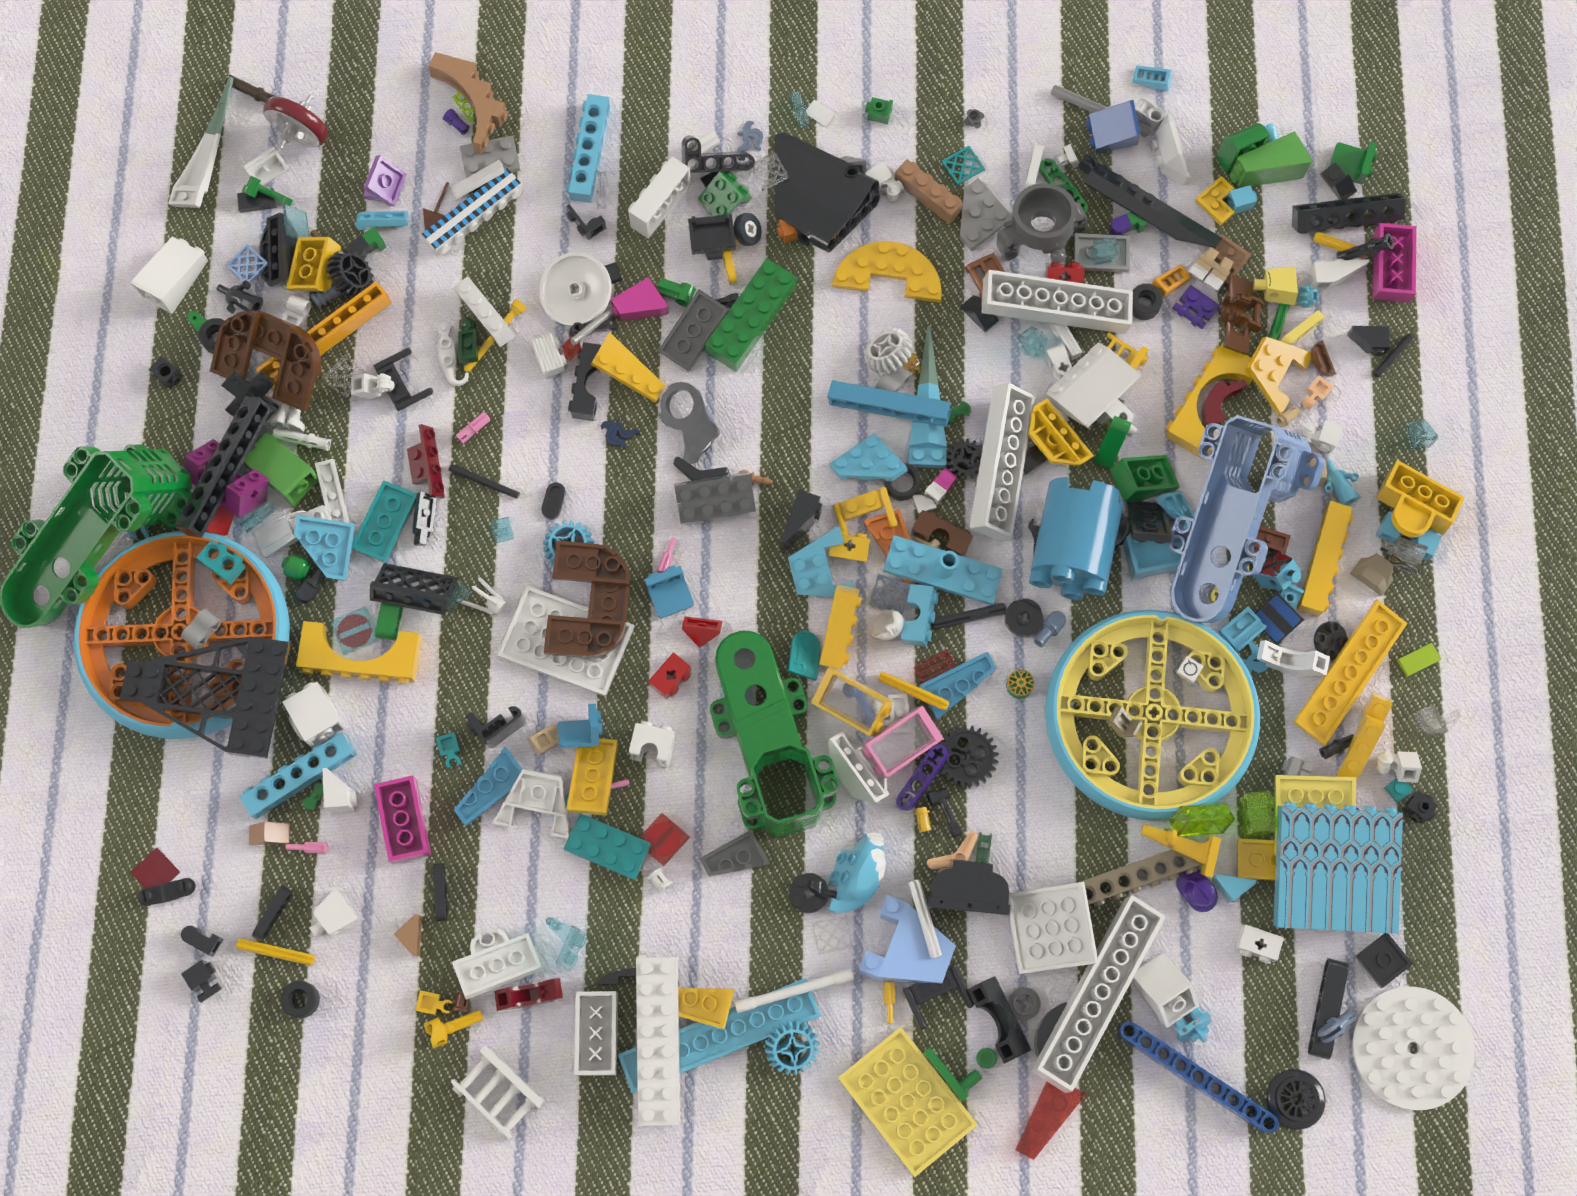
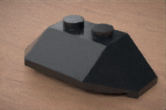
[260,212,297,287]

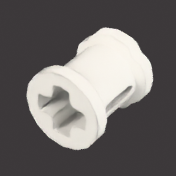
[647,867,673,894]

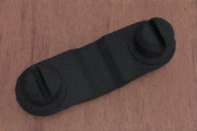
[138,878,196,906]

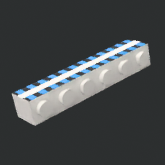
[422,168,523,256]

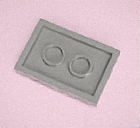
[460,135,521,178]
[1074,233,1130,273]

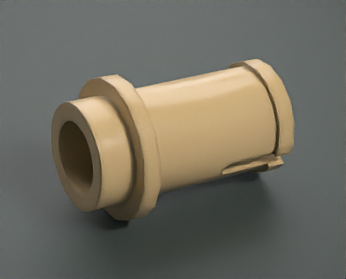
[1276,405,1301,427]

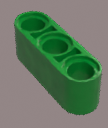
[1094,415,1132,469]
[375,587,406,641]

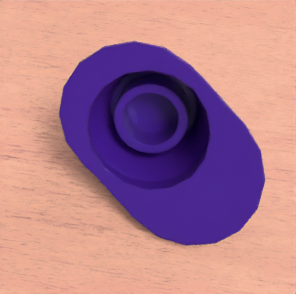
[1176,869,1218,912]

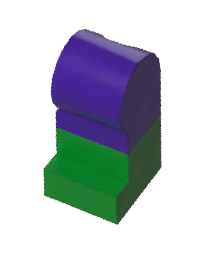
[1109,212,1147,235]

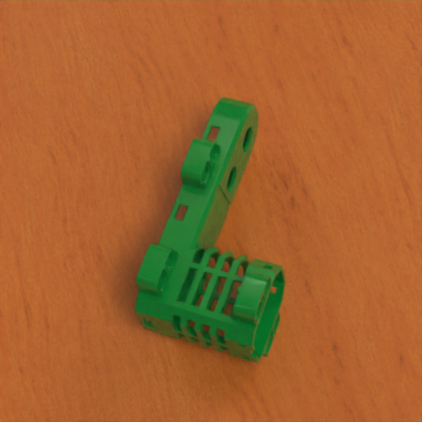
[0,444,192,628]
[710,630,839,838]

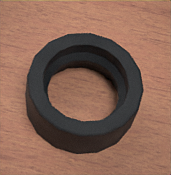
[884,463,921,501]

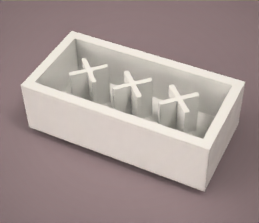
[628,157,691,239]
[574,991,618,1076]

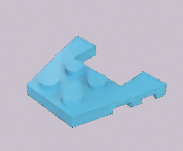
[788,526,855,597]

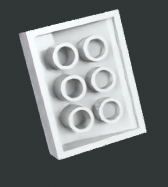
[1045,342,1141,428]

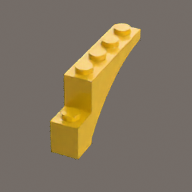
[1335,692,1393,782]

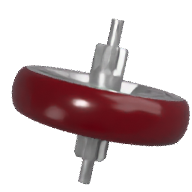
[263,95,328,150]

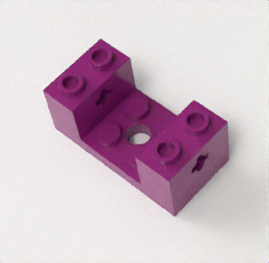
[184,439,269,518]

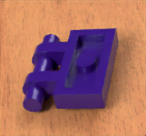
[1172,284,1221,329]

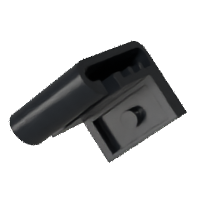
[465,706,526,748]

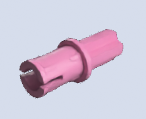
[456,412,490,444]

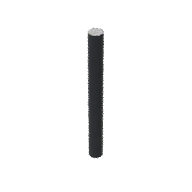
[449,464,520,499]

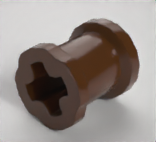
[452,990,470,1013]

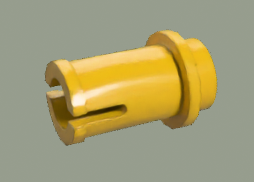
[914,807,931,833]

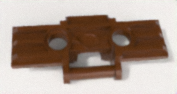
[1221,274,1263,355]

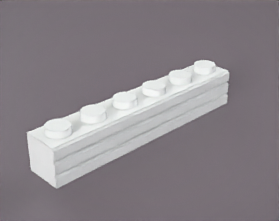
[1048,323,1082,361]

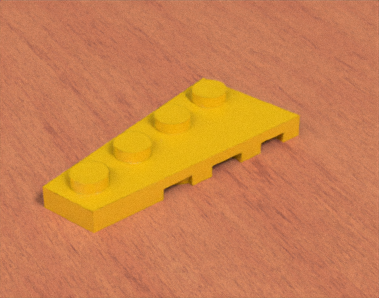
[591,332,665,403]
[678,988,735,1029]

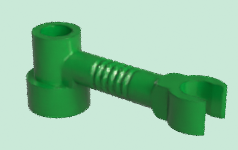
[242,176,293,206]

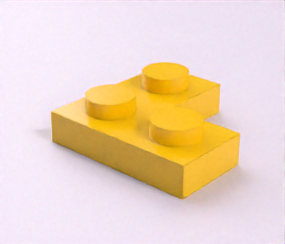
[1195,176,1235,226]

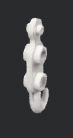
[437,323,469,386]

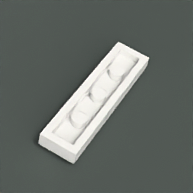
[315,459,350,523]

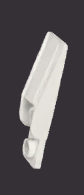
[254,505,330,558]

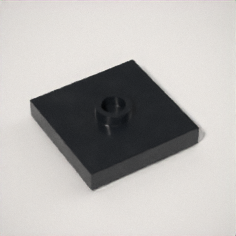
[1355,933,1413,989]

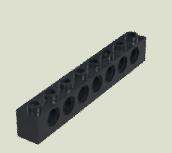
[174,396,272,538]

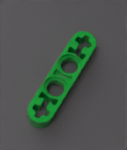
[1039,158,1088,214]

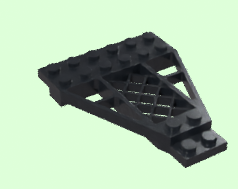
[119,637,291,759]

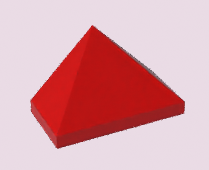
[682,616,722,648]

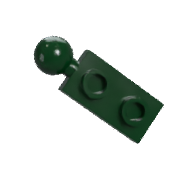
[458,318,478,365]

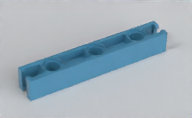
[827,380,951,427]

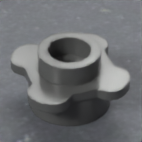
[964,109,984,128]

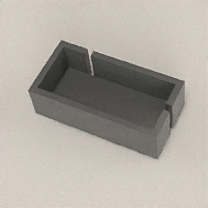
[674,471,756,524]

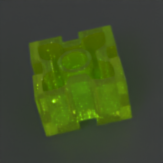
[1238,791,1278,838]

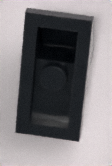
[1320,162,1357,200]

